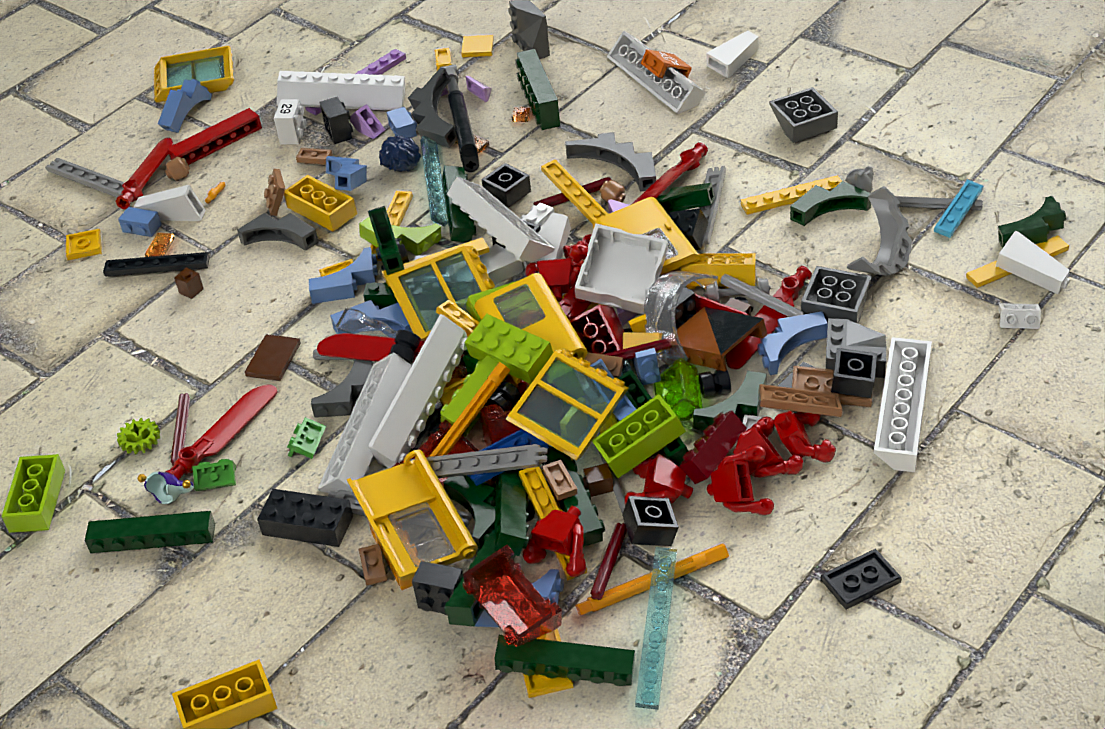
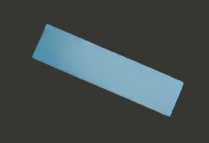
[934,179,984,238]

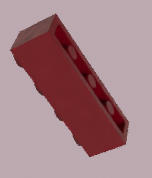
[679,410,747,484]

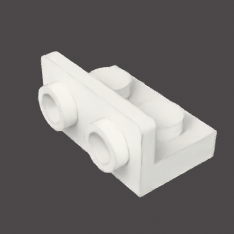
[998,303,1041,329]

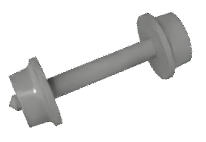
[703,276,772,303]

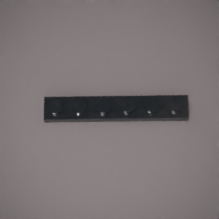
[103,252,210,277]

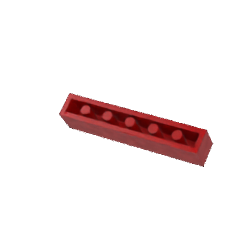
[167,108,262,165]

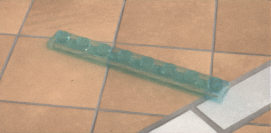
[420,136,448,227]
[635,547,677,710]

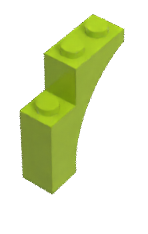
[359,217,441,256]

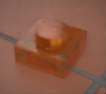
[512,107,531,122]

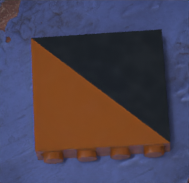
[664,307,768,371]

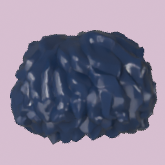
[379,135,421,172]

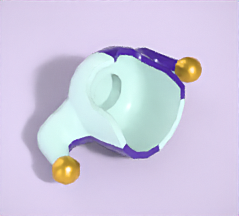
[137,471,194,505]

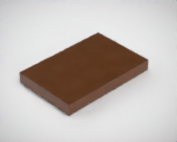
[245,334,301,381]

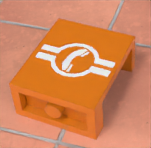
[640,49,692,78]

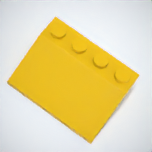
[681,253,756,289]

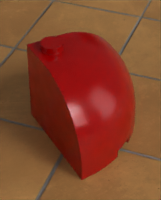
[569,304,625,357]

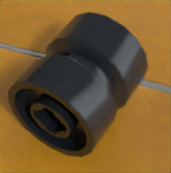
[388,330,421,364]
[698,370,731,398]
[484,382,521,419]

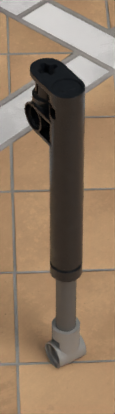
[441,64,479,172]

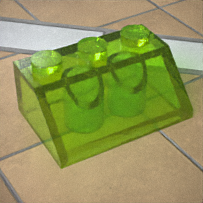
[654,358,703,421]

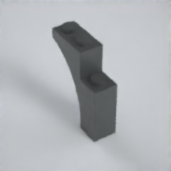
[237,213,319,251]
[311,359,376,417]

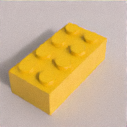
[284,175,357,232]
[172,659,278,729]

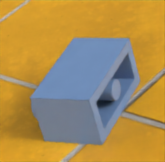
[386,107,417,138]
[118,207,162,237]

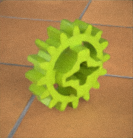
[117,418,161,455]

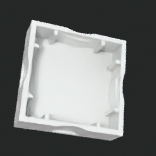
[575,224,668,315]

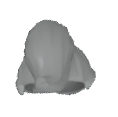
[845,166,874,193]

